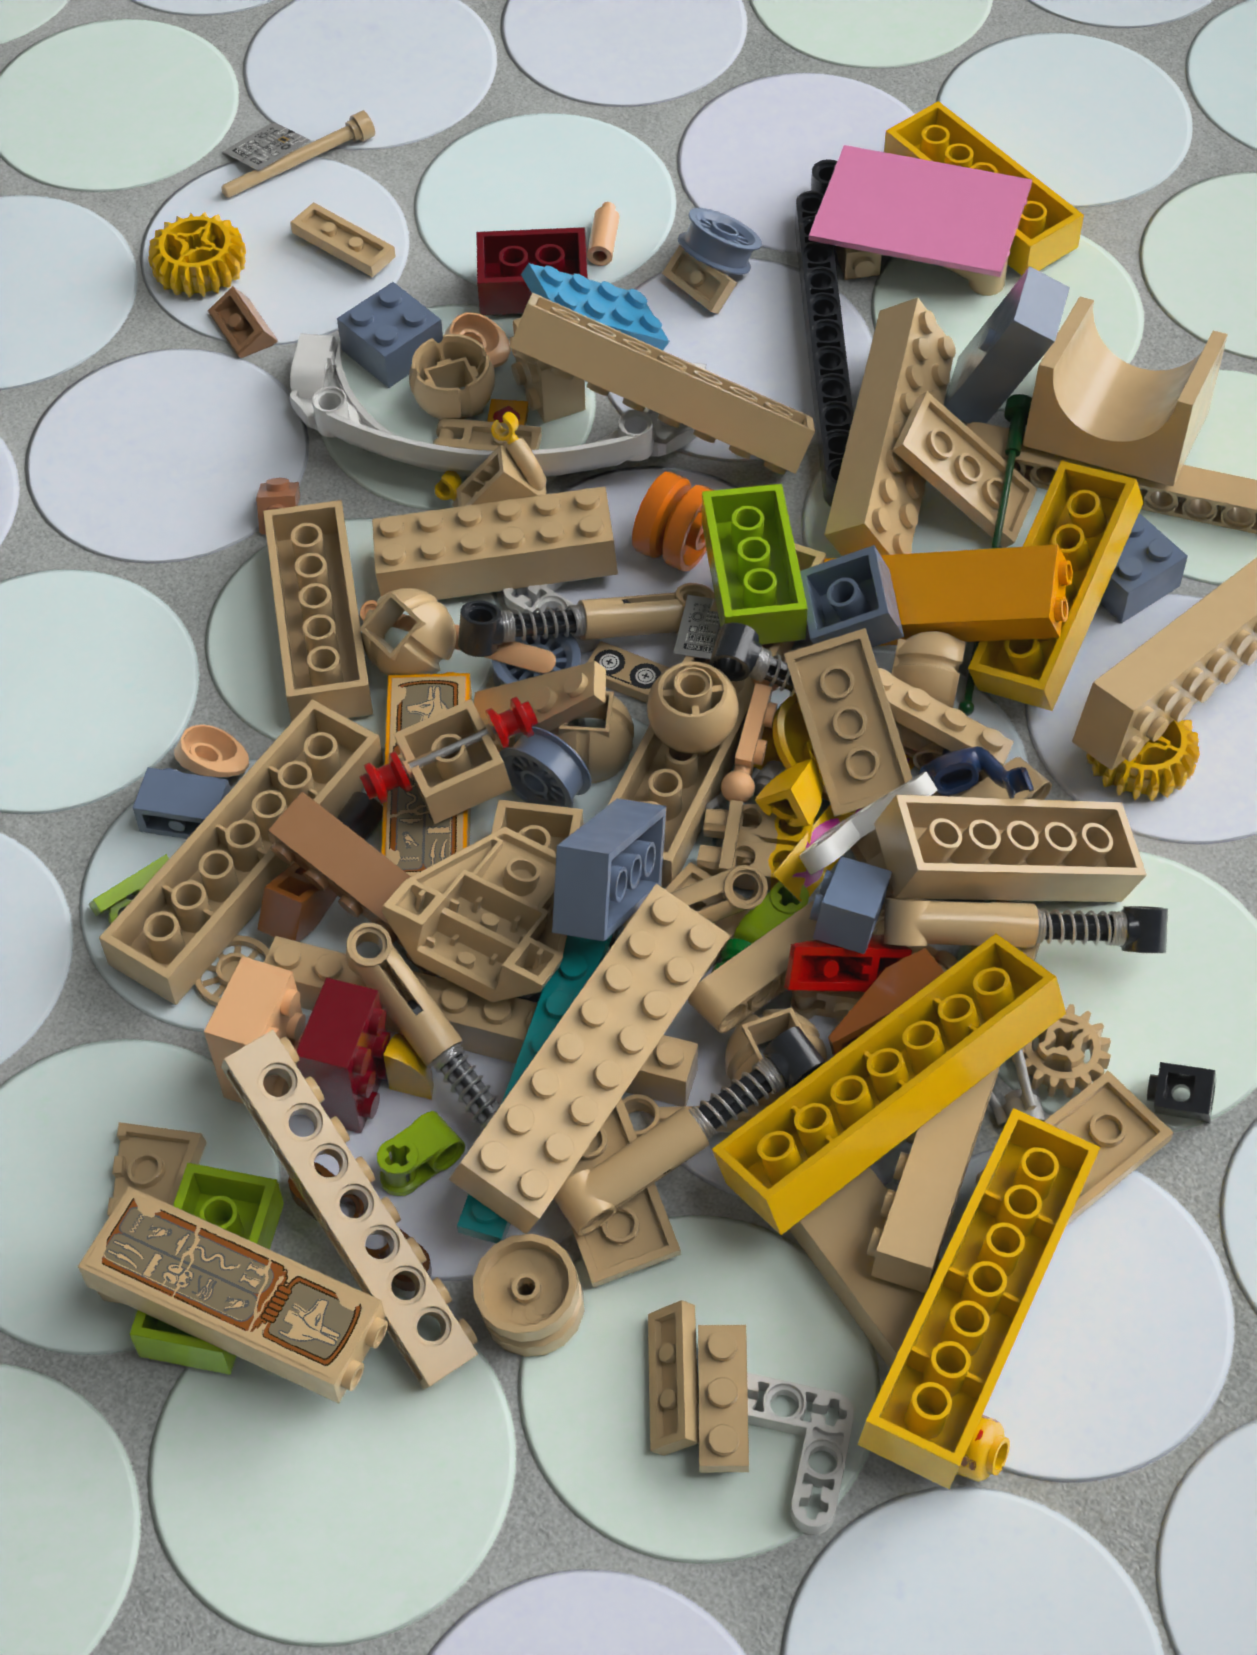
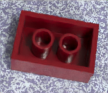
[476,227,588,315]
[296,977,391,1133]

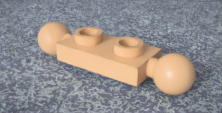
[721,678,780,803]

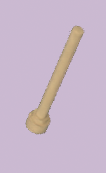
[221,110,375,198]

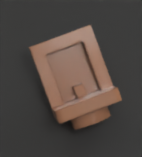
[256,478,300,534]

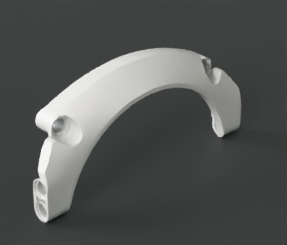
[289,333,706,477]

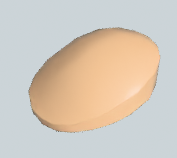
[444,312,511,368]
[174,724,249,777]

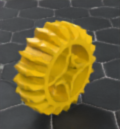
[148,212,246,298]
[1086,720,1200,801]

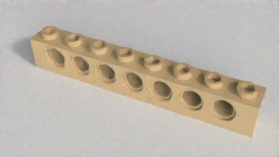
[221,1030,478,1389]

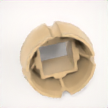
[409,334,495,420]
[359,588,456,676]
[891,631,966,708]
[549,691,634,783]
[725,1007,827,1105]

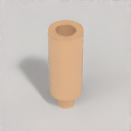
[587,202,620,266]

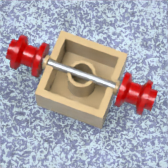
[359,696,538,824]

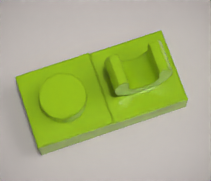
[88,854,169,924]

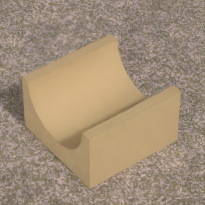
[1023,296,1228,486]

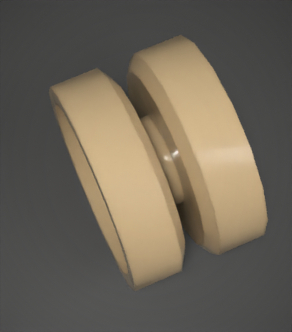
[473,1234,585,1357]

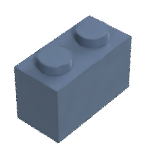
[133,767,231,839]
[809,856,892,954]

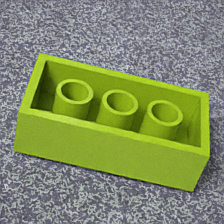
[702,483,808,644]
[129,1162,284,1375]

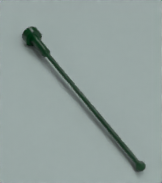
[958,394,1032,716]

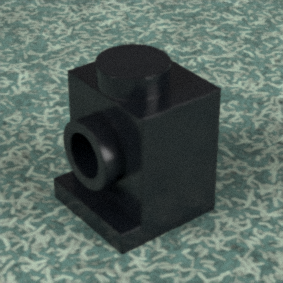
[1147,1062,1217,1123]

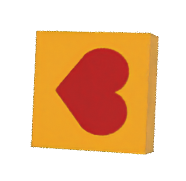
[487,399,529,425]

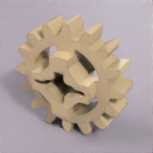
[1012,1004,1111,1098]

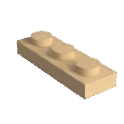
[290,202,396,278]
[648,1300,699,1456]
[698,1325,749,1473]

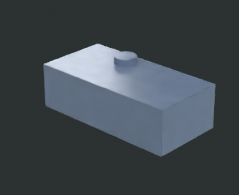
[944,266,1070,424]
[552,798,666,941]

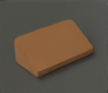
[208,286,278,358]

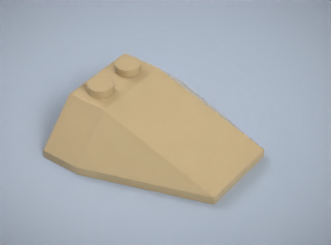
[382,827,567,1002]

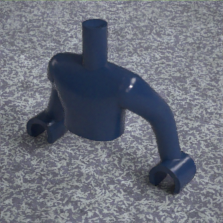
[917,746,1034,799]

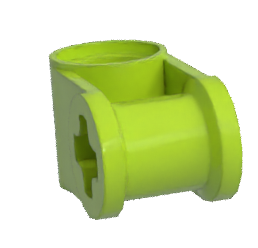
[733,882,809,943]
[377,1111,466,1196]

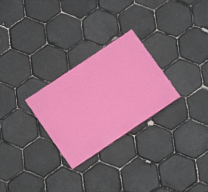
[809,145,1032,277]

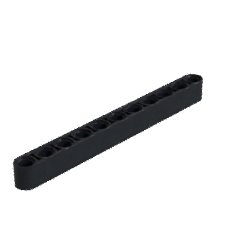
[795,191,854,507]

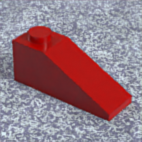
[784,934,912,992]

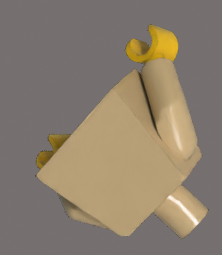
[435,412,547,507]

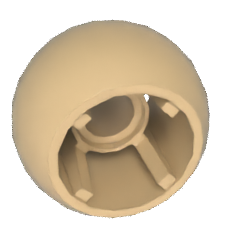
[647,662,739,754]

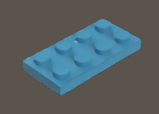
[521,263,670,350]

